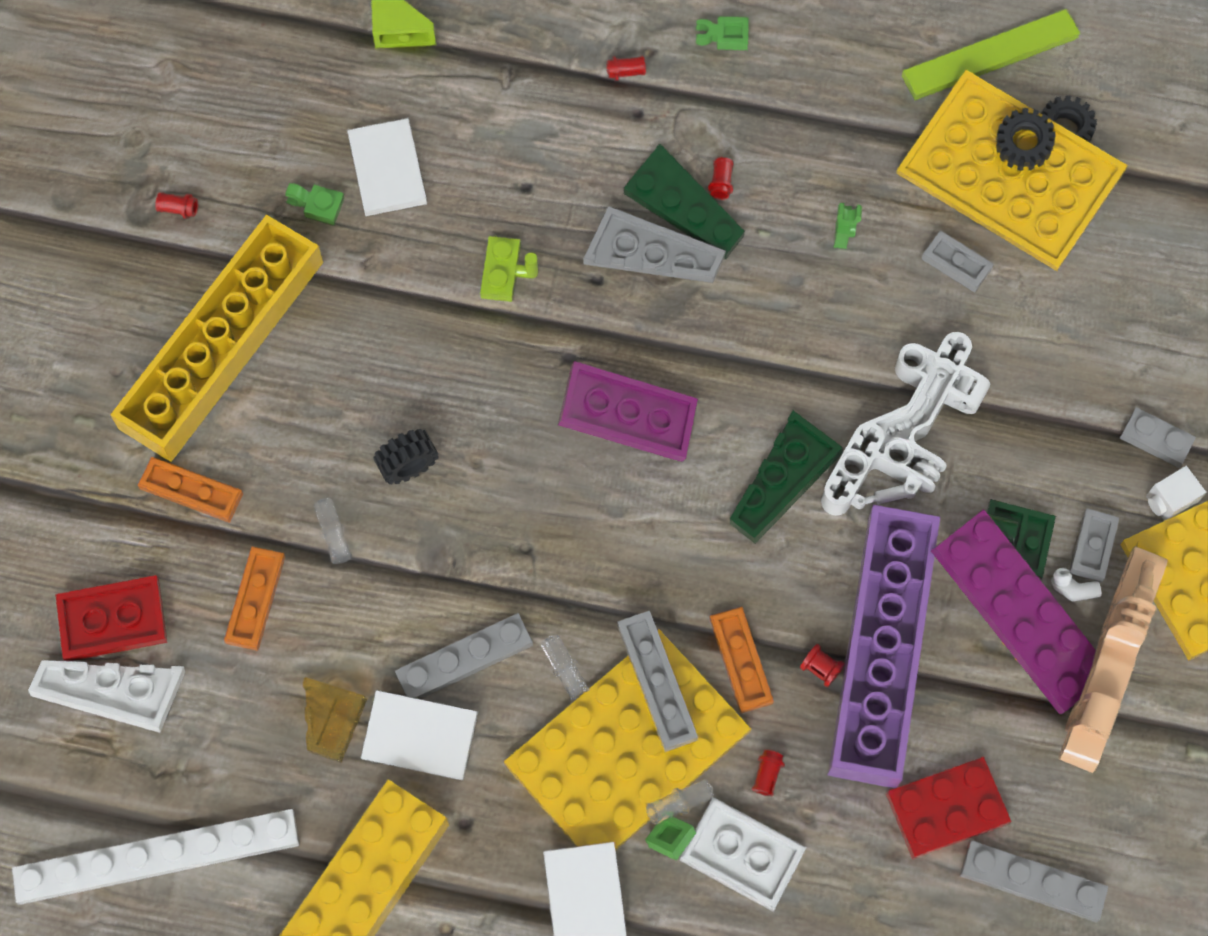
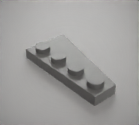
[583,206,726,283]

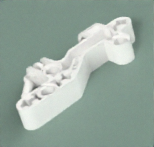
[821,332,990,516]

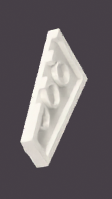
[28,660,185,733]

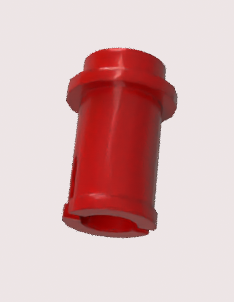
[606,56,646,81]
[708,157,734,200]
[155,192,199,219]
[751,750,785,797]

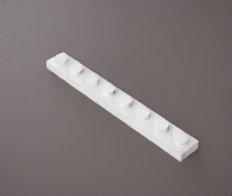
[12,809,300,905]

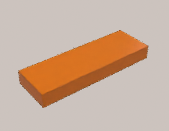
[137,457,243,523]
[224,546,286,651]
[709,607,774,714]

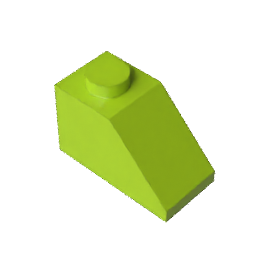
[371,0,436,48]

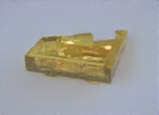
[303,677,367,763]

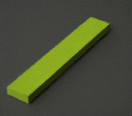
[902,9,1080,101]

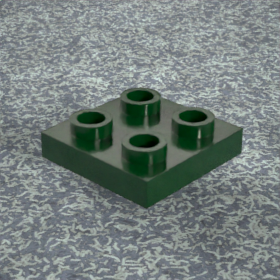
[987,499,1056,580]

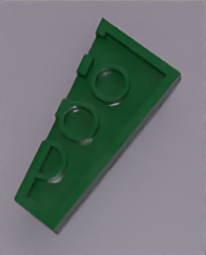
[623,143,745,259]
[730,410,843,544]

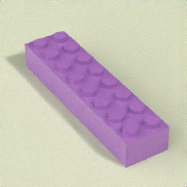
[828,505,940,788]

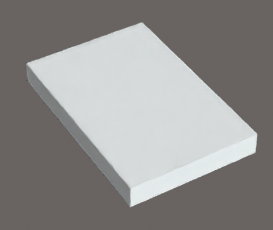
[347,118,427,216]
[361,690,478,780]
[680,797,807,912]
[543,842,626,936]

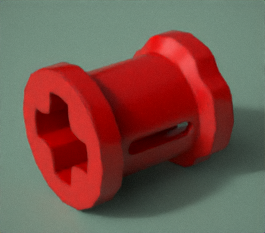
[800,643,845,688]

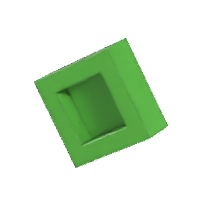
[645,813,696,861]

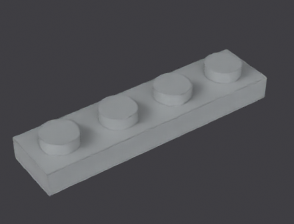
[617,611,698,752]
[395,613,533,699]
[960,840,1109,922]

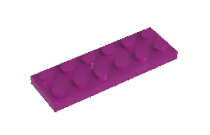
[931,509,1096,714]

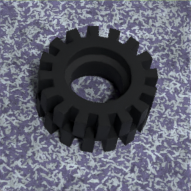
[1041,95,1097,143]
[996,108,1056,171]
[373,429,439,484]

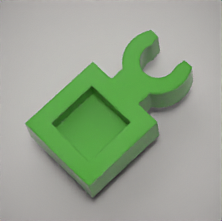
[696,16,749,50]

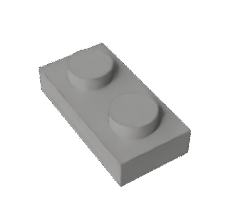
[922,230,994,293]
[1120,407,1196,468]
[1070,508,1119,582]

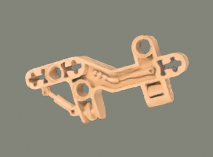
[1059,547,1168,773]

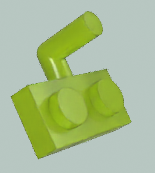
[480,236,538,302]

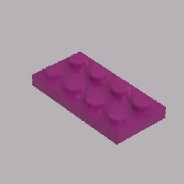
[558,361,698,462]

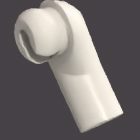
[1051,568,1101,602]

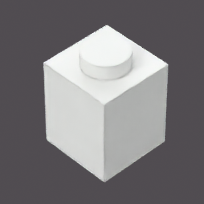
[1146,466,1207,521]

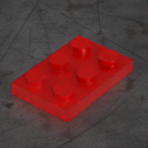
[55,575,168,661]
[886,757,1012,859]

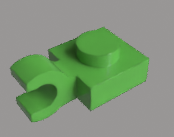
[285,183,344,225]
[834,203,862,249]

